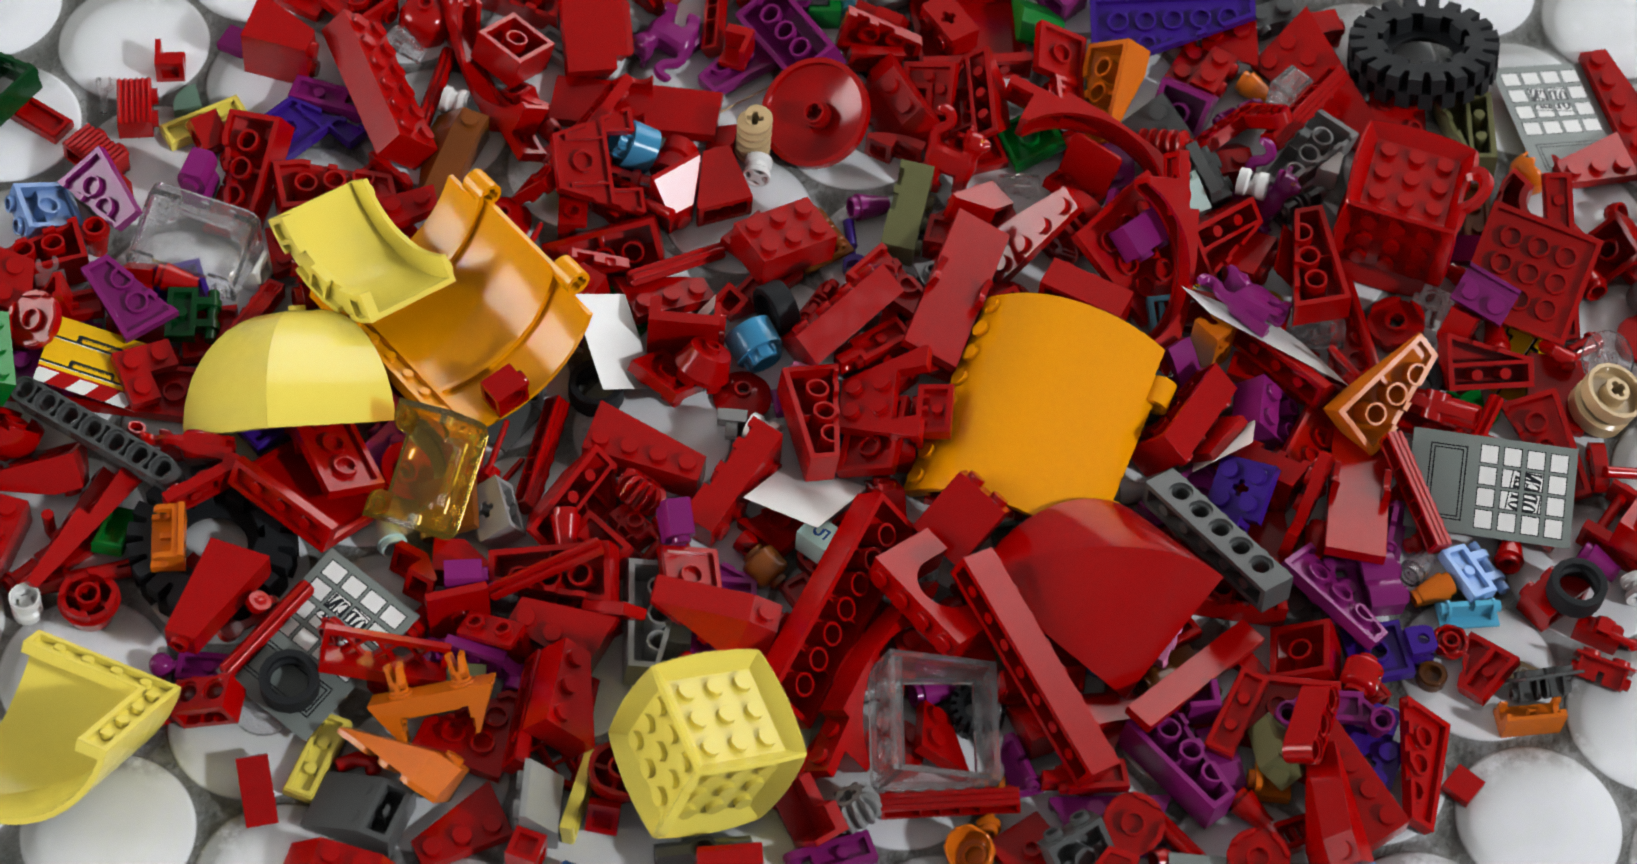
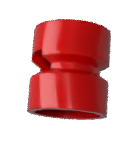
[650,135,699,176]

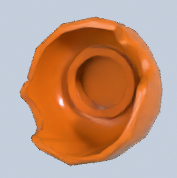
[1508,151,1542,195]
[943,824,996,864]

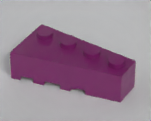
[1117,710,1236,830]

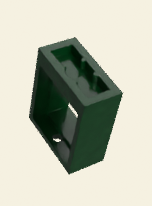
[0,52,43,127]

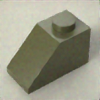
[1247,712,1305,792]

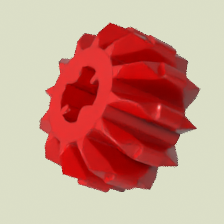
[614,468,667,516]

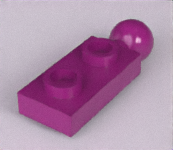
[149,651,230,681]

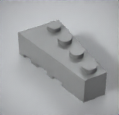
[1259,109,1359,187]
[622,558,673,685]

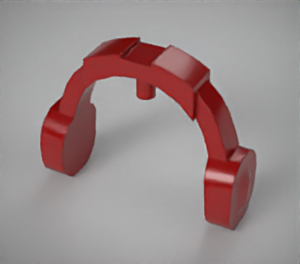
[216,591,279,643]

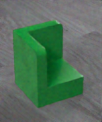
[806,0,841,29]

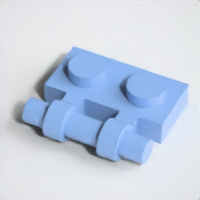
[1437,541,1510,604]

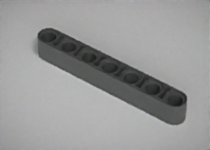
[11,376,185,491]

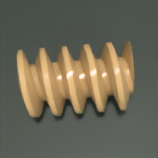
[735,104,773,163]

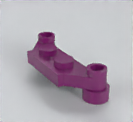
[423,634,524,693]
[1274,690,1395,738]

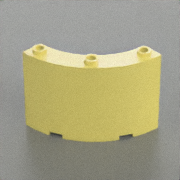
[268,178,456,323]

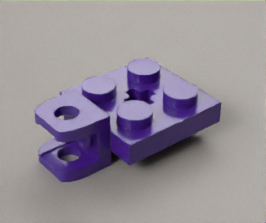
[1208,455,1281,534]
[1338,619,1438,683]
[1345,703,1401,792]

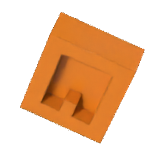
[1246,760,1291,804]

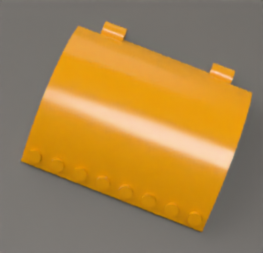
[309,168,593,440]
[903,293,1177,517]

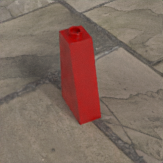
[164,537,271,655]

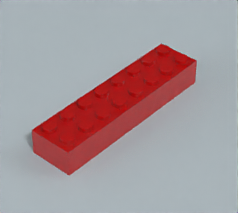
[766,492,918,729]

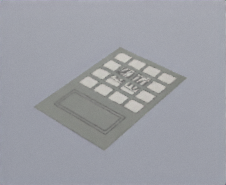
[1495,63,1612,173]
[1403,426,1579,549]
[216,548,420,741]

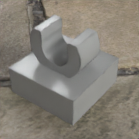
[717,408,748,440]

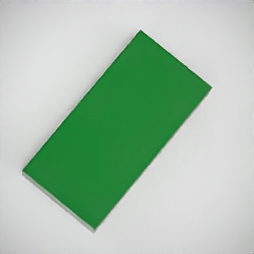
[91,507,134,557]

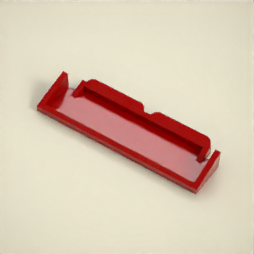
[558,0,634,80]

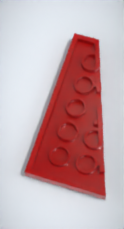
[1253,6,1377,152]

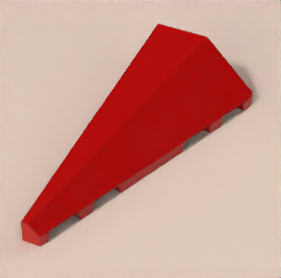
[24,466,142,588]

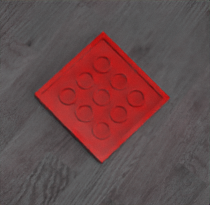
[1070,169,1174,328]
[1454,200,1604,347]

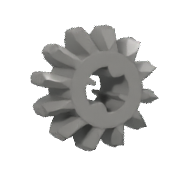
[829,782,883,834]

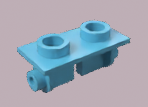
[1434,597,1502,629]

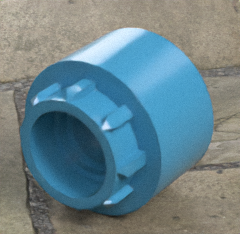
[607,120,661,174]
[724,315,783,373]

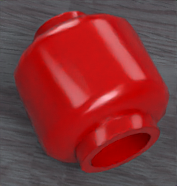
[1338,652,1384,699]

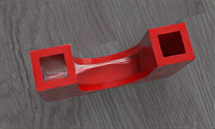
[867,528,989,662]

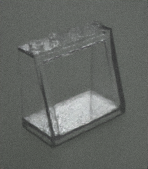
[868,649,1004,792]

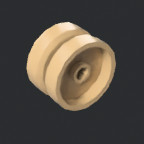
[1568,362,1637,439]

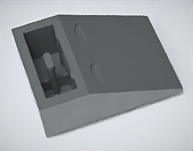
[300,771,416,859]

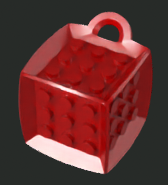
[1332,120,1494,299]

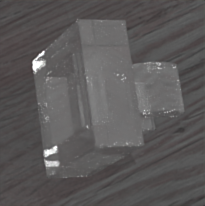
[34,256,67,288]

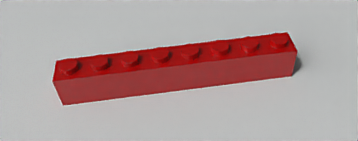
[950,547,1120,788]

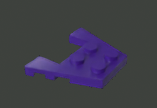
[265,96,368,160]

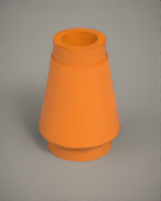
[1234,70,1277,104]
[1409,572,1457,608]

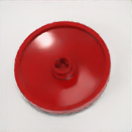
[762,57,871,169]

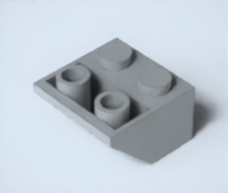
[513,758,564,849]

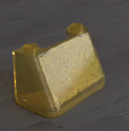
[362,397,488,540]

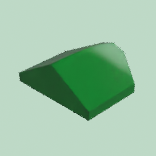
[1011,0,1065,47]

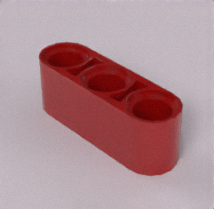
[1282,684,1340,765]

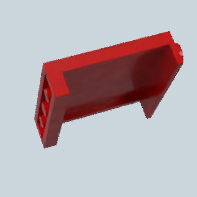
[908,0,1033,79]
[227,440,395,553]

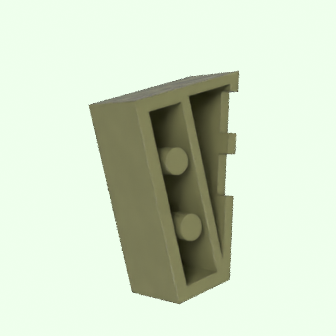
[880,159,935,267]

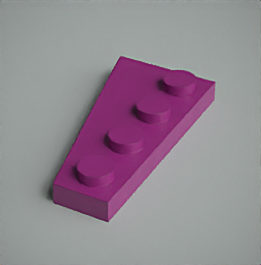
[1280,542,1388,651]

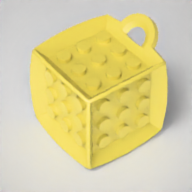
[608,649,807,839]

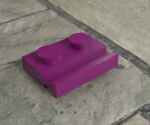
[1449,262,1522,328]

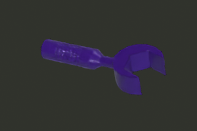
[842,218,864,275]

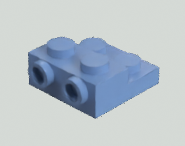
[5,182,84,239]

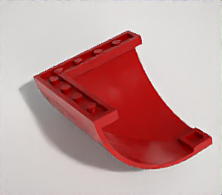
[993,499,1224,698]

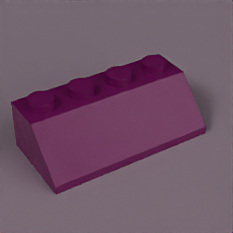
[734,0,847,70]

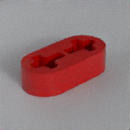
[1584,442,1610,493]

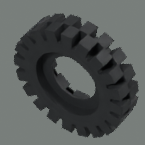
[1347,0,1500,110]
[126,464,299,621]

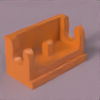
[1190,314,1237,368]
[150,501,187,572]
[1493,696,1568,738]

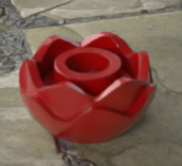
[1434,624,1469,660]

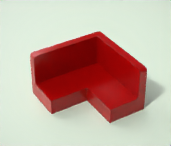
[774,772,849,848]

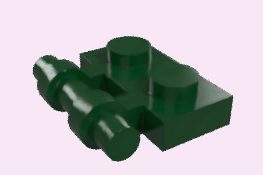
[164,287,222,344]

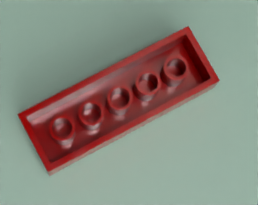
[321,9,438,170]

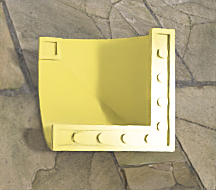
[183,305,396,434]
[0,630,182,825]

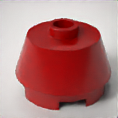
[673,337,731,394]
[57,568,121,632]

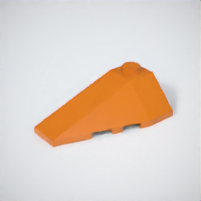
[1083,38,1151,144]
[1323,333,1438,456]
[337,727,470,803]

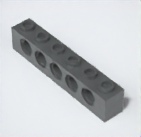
[1142,468,1293,613]

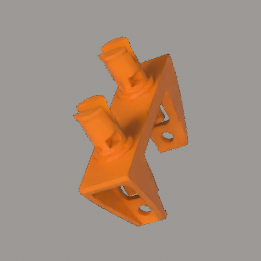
[367,650,496,743]

